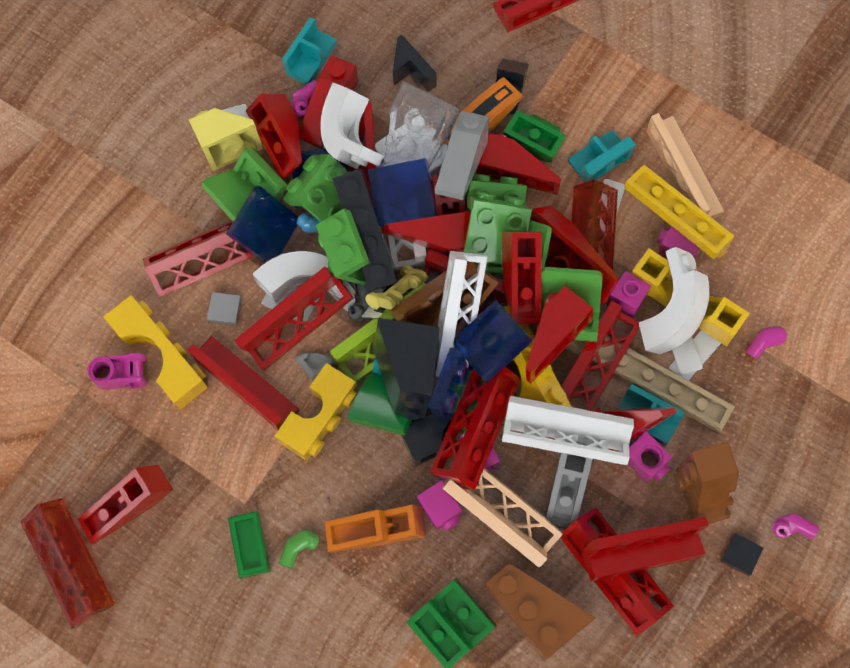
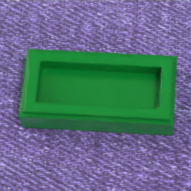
[228,511,270,579]

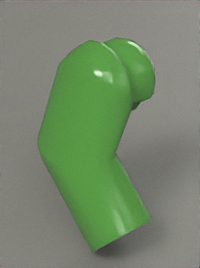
[278,530,319,569]

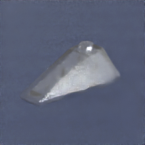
[377,81,460,213]

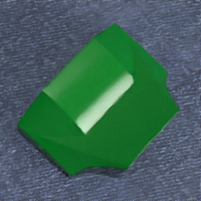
[503,110,566,163]

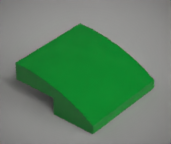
[347,372,411,436]
[406,578,497,668]

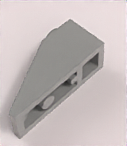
[435,111,489,200]
[546,442,593,528]

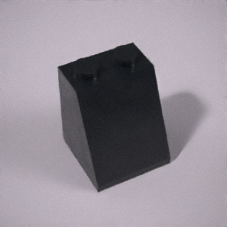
[373,318,440,420]

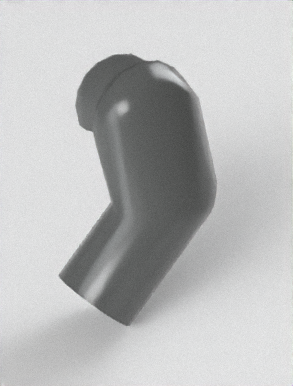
[348,284,372,322]

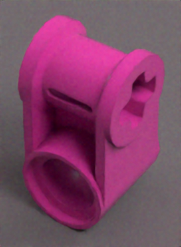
[87,353,147,390]

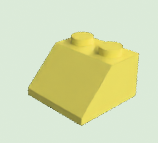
[189,108,263,171]

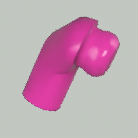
[291,80,317,117]
[745,326,787,359]
[772,513,819,540]

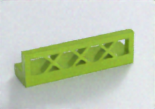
[330,282,426,383]

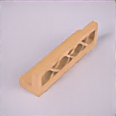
[646,113,724,219]
[443,468,563,568]

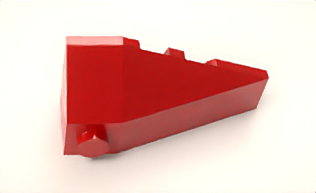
[530,206,620,304]

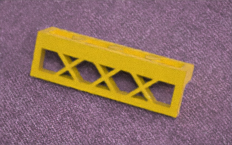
[624,165,734,260]

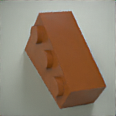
[390,261,498,337]
[674,442,739,524]
[484,563,595,661]

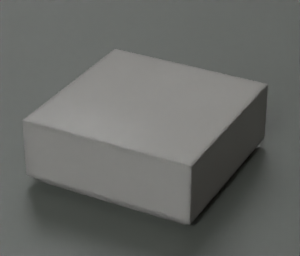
[207,292,242,326]

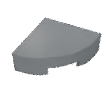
[295,352,336,382]

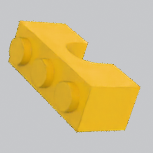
[274,363,358,461]

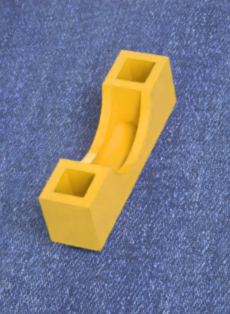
[631,248,750,347]
[103,295,208,410]
[476,306,571,407]

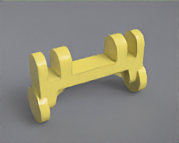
[365,264,428,309]

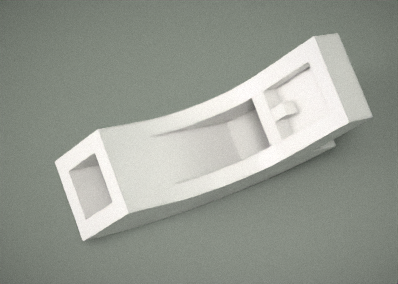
[321,83,384,169]
[639,247,709,354]
[253,251,356,312]

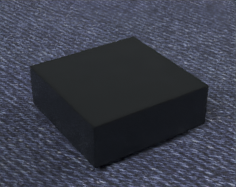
[720,533,764,576]

